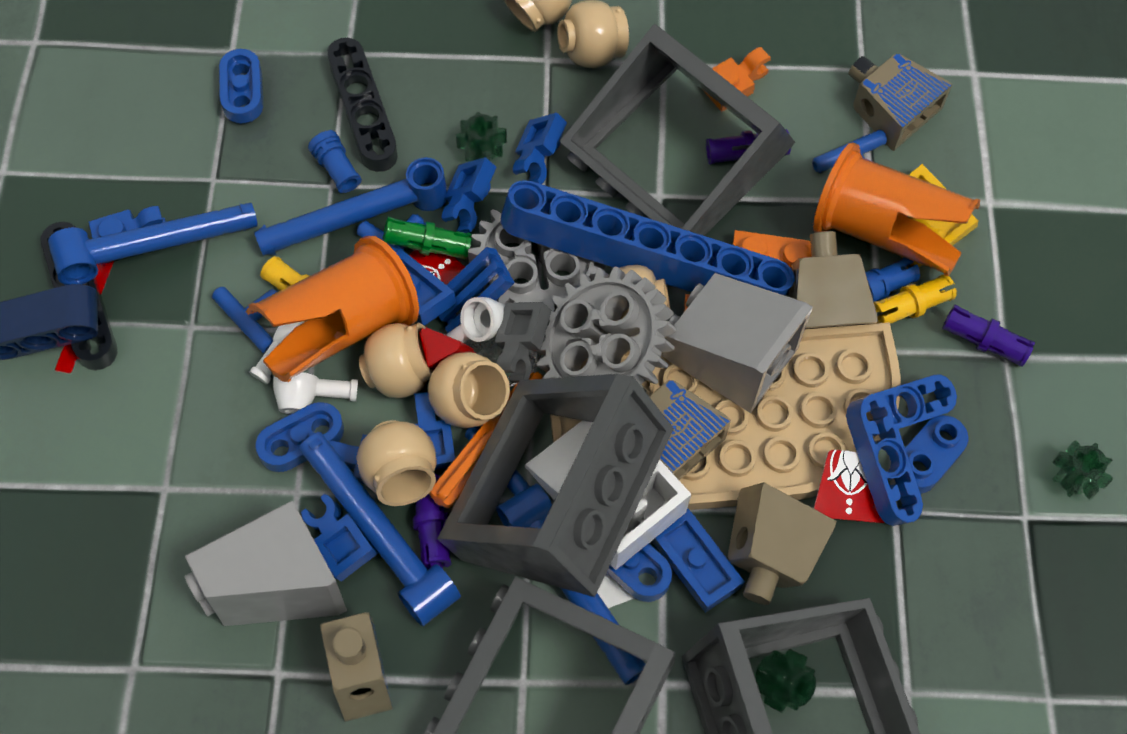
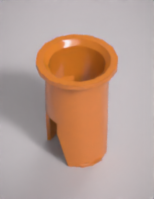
[813,143,980,277]
[245,236,419,382]

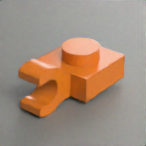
[702,47,771,112]

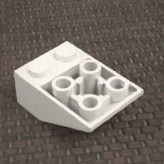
[525,420,692,570]

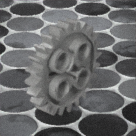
[468,209,606,322]
[536,267,676,388]

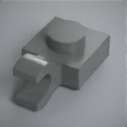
[494,302,552,383]

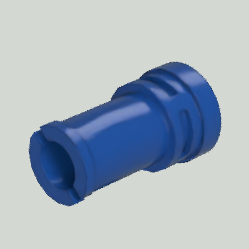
[308,130,362,193]
[865,257,920,302]

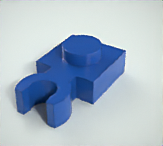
[301,494,378,582]

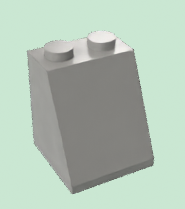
[662,273,813,413]
[184,500,347,626]

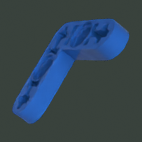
[846,374,957,526]

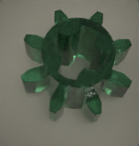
[456,112,507,162]
[1053,441,1113,500]
[755,648,816,713]

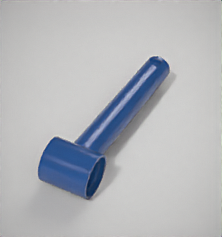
[254,157,447,256]
[48,202,257,285]
[299,432,461,627]
[496,483,646,685]

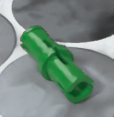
[383,217,471,260]

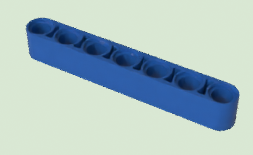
[500,180,795,296]

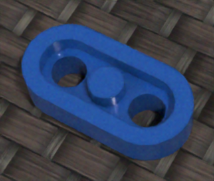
[219,49,263,123]
[256,402,344,472]
[905,415,969,494]
[607,543,672,602]

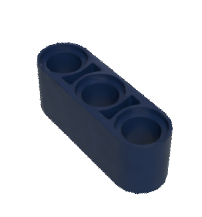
[0,284,98,360]

